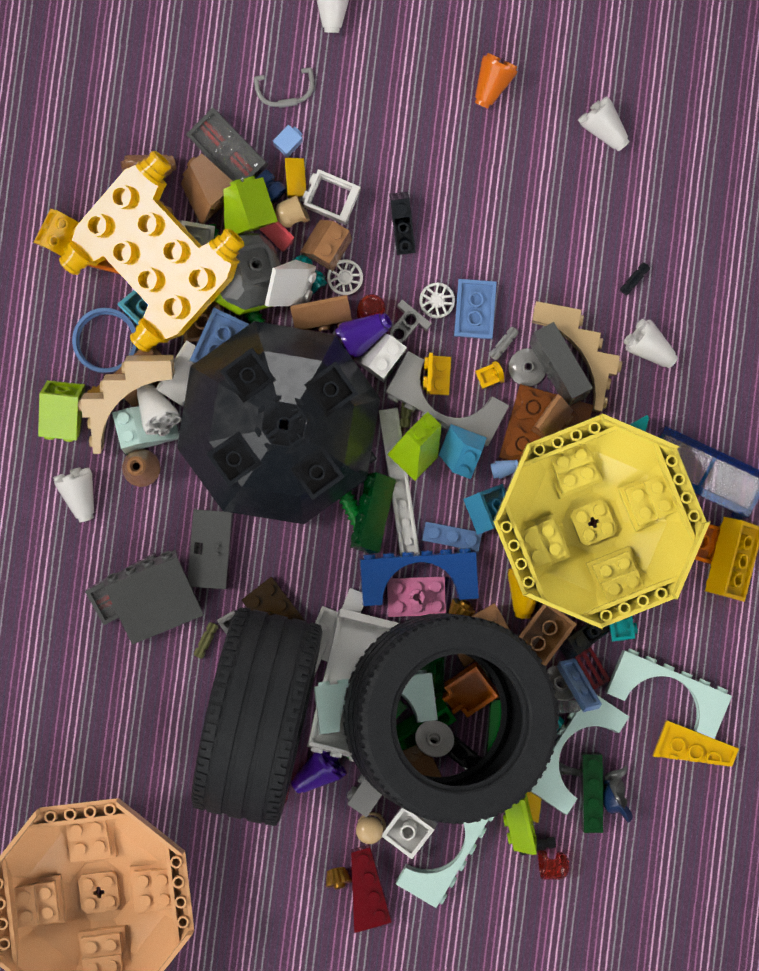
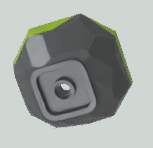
[215,233,281,316]

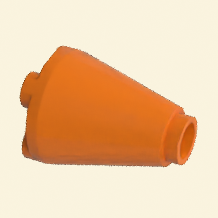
[474,53,518,109]

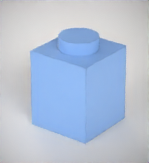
[273,125,303,158]

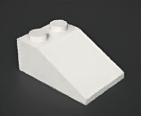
[265,260,317,307]

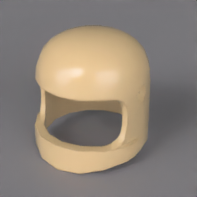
[275,196,310,228]
[356,812,386,844]

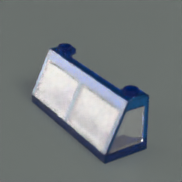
[656,426,759,520]

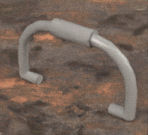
[254,67,314,108]

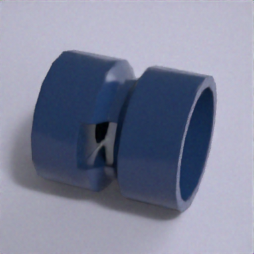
[256,169,287,205]

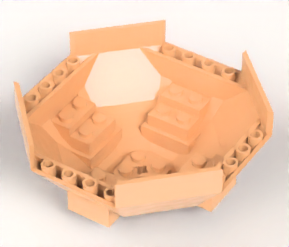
[0,798,194,971]

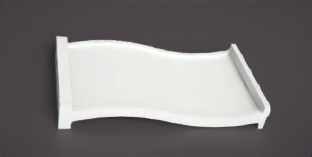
[307,609,399,762]

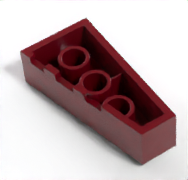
[351,844,392,933]

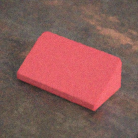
[259,220,294,252]

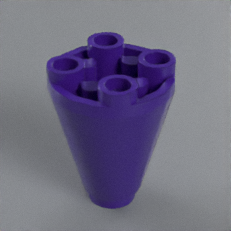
[335,313,392,358]
[291,751,347,794]

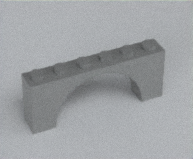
[385,351,509,447]

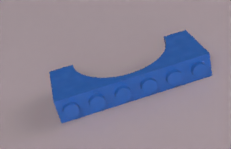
[359,548,479,606]

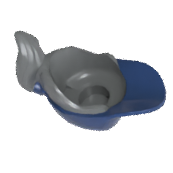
[603,766,633,823]

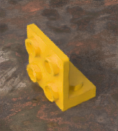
[33,209,79,256]
[423,352,451,396]

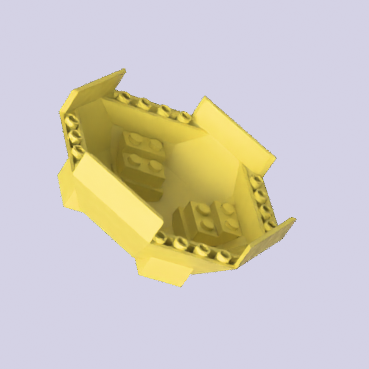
[493,413,711,629]

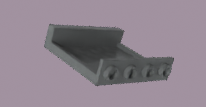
[104,550,204,645]

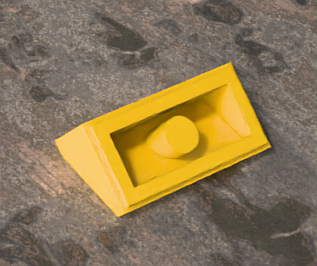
[285,158,306,198]

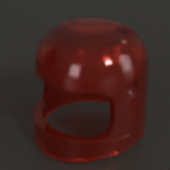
[357,294,386,318]
[538,851,570,880]

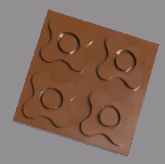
[499,384,594,463]

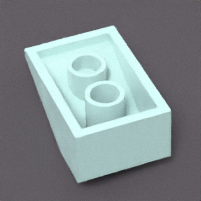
[112,402,179,454]

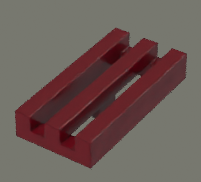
[575,647,610,690]

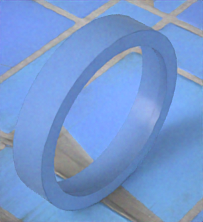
[72,308,138,374]

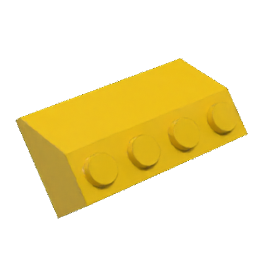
[705,517,759,602]

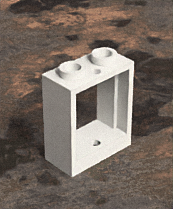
[302,169,361,225]

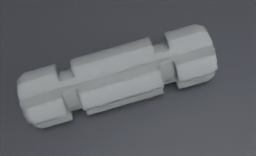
[489,327,519,360]

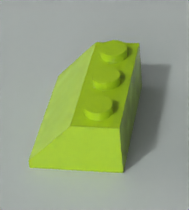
[503,793,537,855]

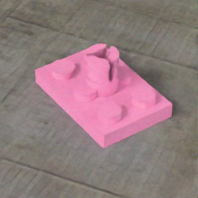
[387,577,446,617]

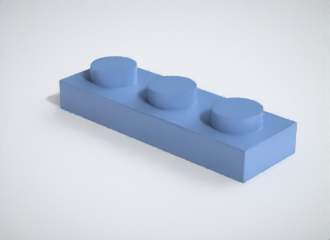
[422,522,482,552]
[557,658,602,712]

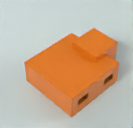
[443,662,499,717]

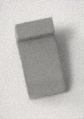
[390,300,432,343]

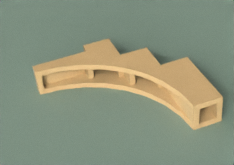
[531,301,622,412]
[78,355,175,454]

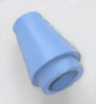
[490,460,518,479]

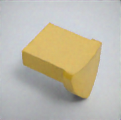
[475,361,504,389]

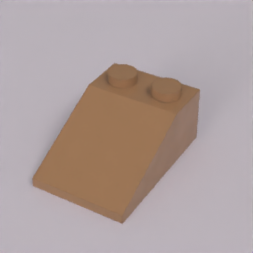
[531,394,573,438]

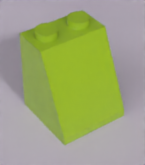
[223,176,278,235]
[38,380,85,442]
[387,412,442,481]

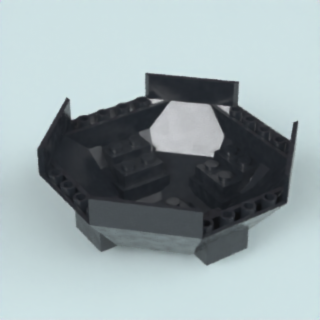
[177,321,380,524]

